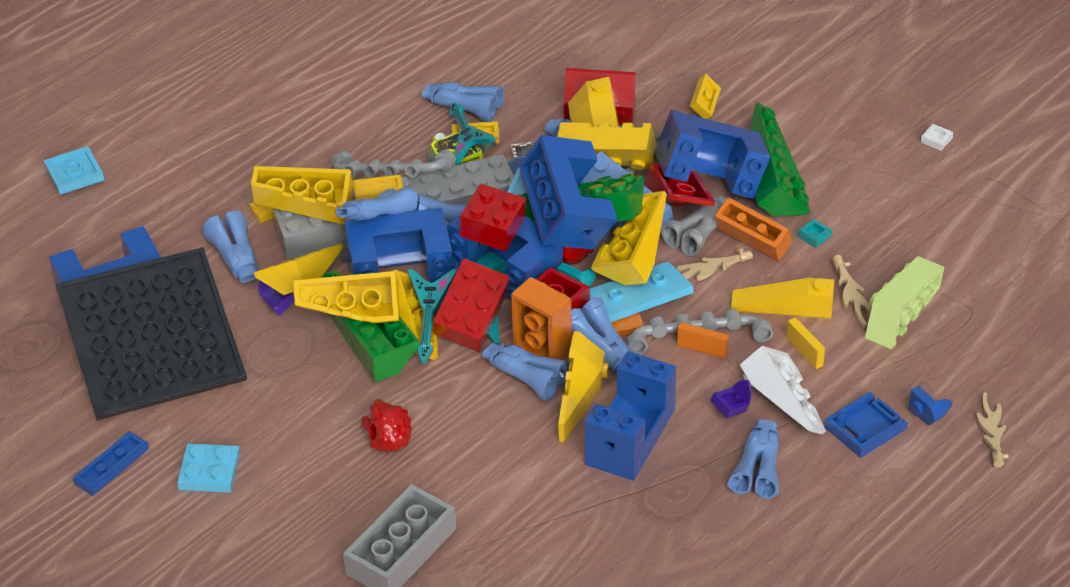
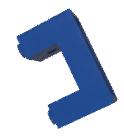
[655,110,771,199]
[518,135,617,249]
[344,208,452,283]
[449,215,563,300]
[49,226,161,294]
[585,351,676,481]

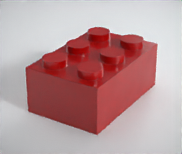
[433,258,510,352]

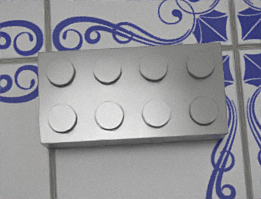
[343,484,457,587]

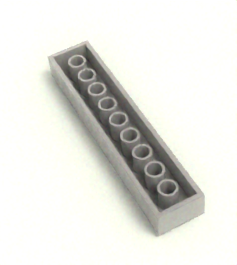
[273,154,514,260]

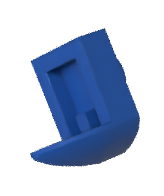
[909,386,953,425]

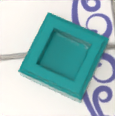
[797,219,832,248]

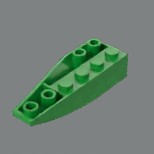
[751,102,811,217]
[518,173,644,221]
[321,270,420,382]

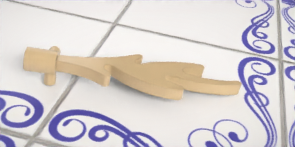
[677,248,753,281]
[832,255,871,328]
[976,392,1008,468]

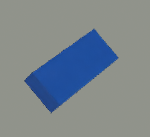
[73,431,149,496]

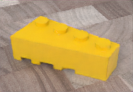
[557,122,656,170]
[251,166,353,225]

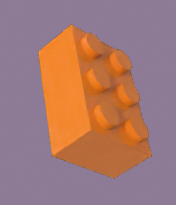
[511,277,572,360]

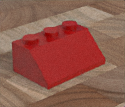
[564,68,636,125]

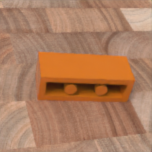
[715,197,792,262]

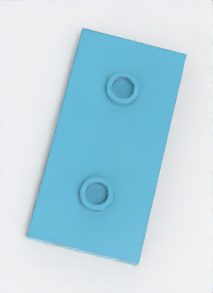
[590,262,694,322]

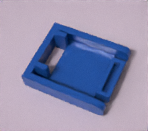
[825,392,908,458]

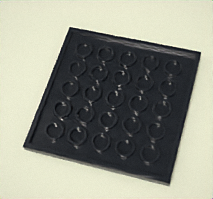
[56,247,247,421]

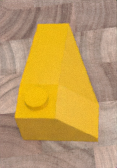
[568,77,619,127]
[591,191,667,286]
[254,243,343,295]
[394,270,438,360]
[293,271,399,324]
[731,278,834,318]
[558,331,609,442]

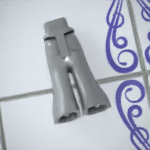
[661,196,727,257]

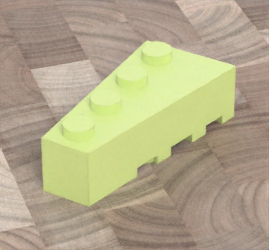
[865,256,945,349]

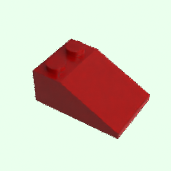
[644,163,715,206]

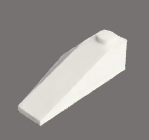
[740,346,826,434]

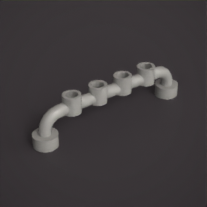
[332,149,456,178]
[626,309,773,355]

